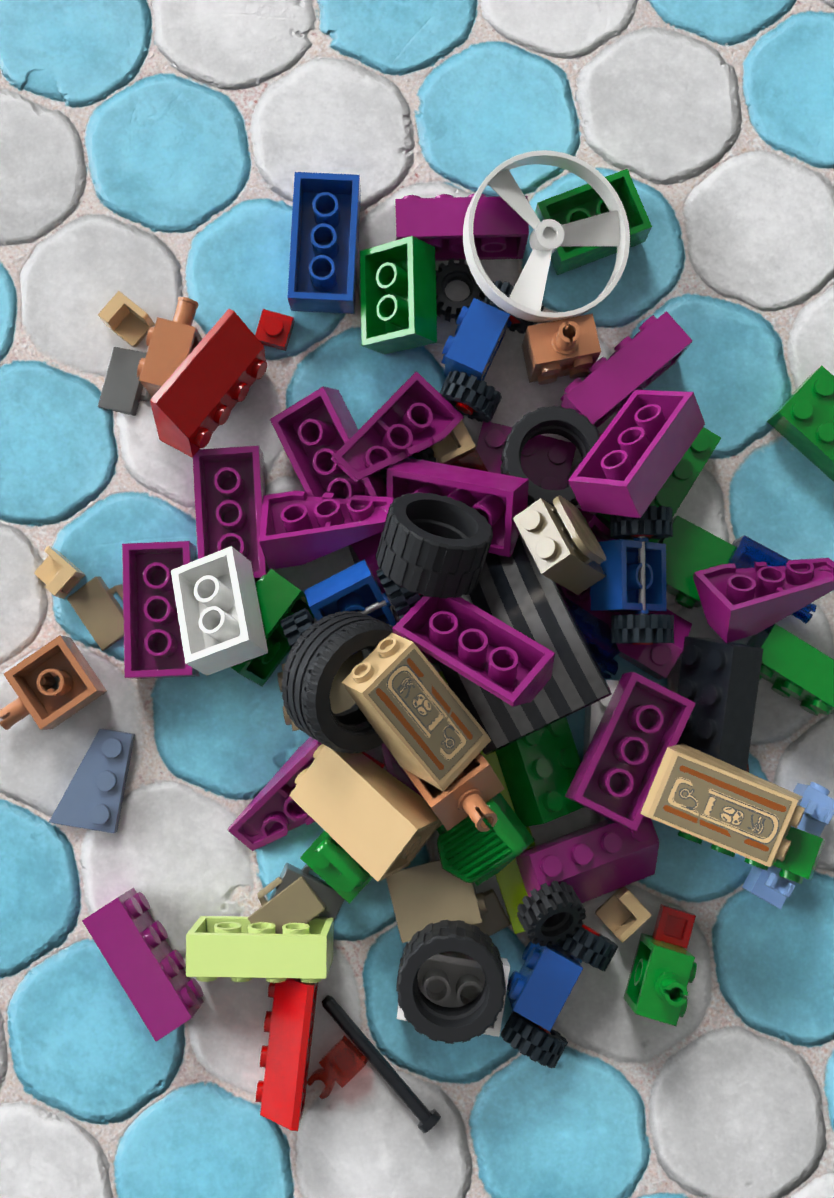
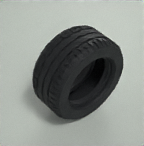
[281,611,394,754]

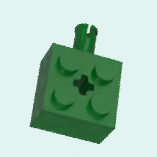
[623,933,697,1026]

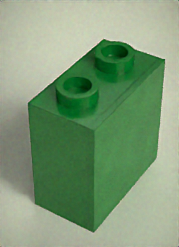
[658,515,736,609]

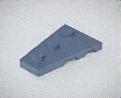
[48,729,135,833]

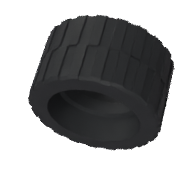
[500,406,600,507]
[376,492,493,599]
[396,919,506,1044]

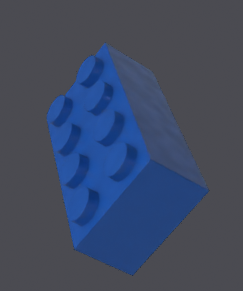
[287,172,361,314]

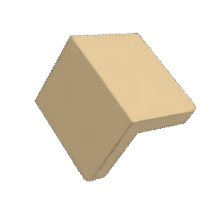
[98,291,155,347]
[429,420,476,465]
[34,546,85,599]
[595,886,652,943]

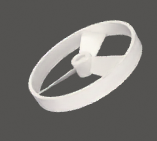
[463,150,630,323]

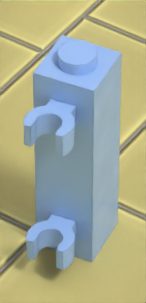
[742,782,834,909]

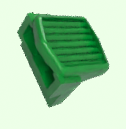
[436,793,535,886]
[300,830,373,903]

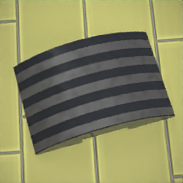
[420,533,612,755]

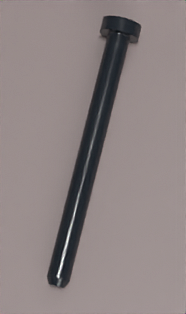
[321,995,441,1134]

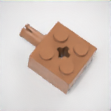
[137,297,202,397]
[521,313,601,385]
[0,635,107,730]
[402,753,505,832]

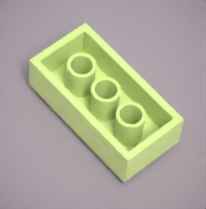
[186,916,334,983]

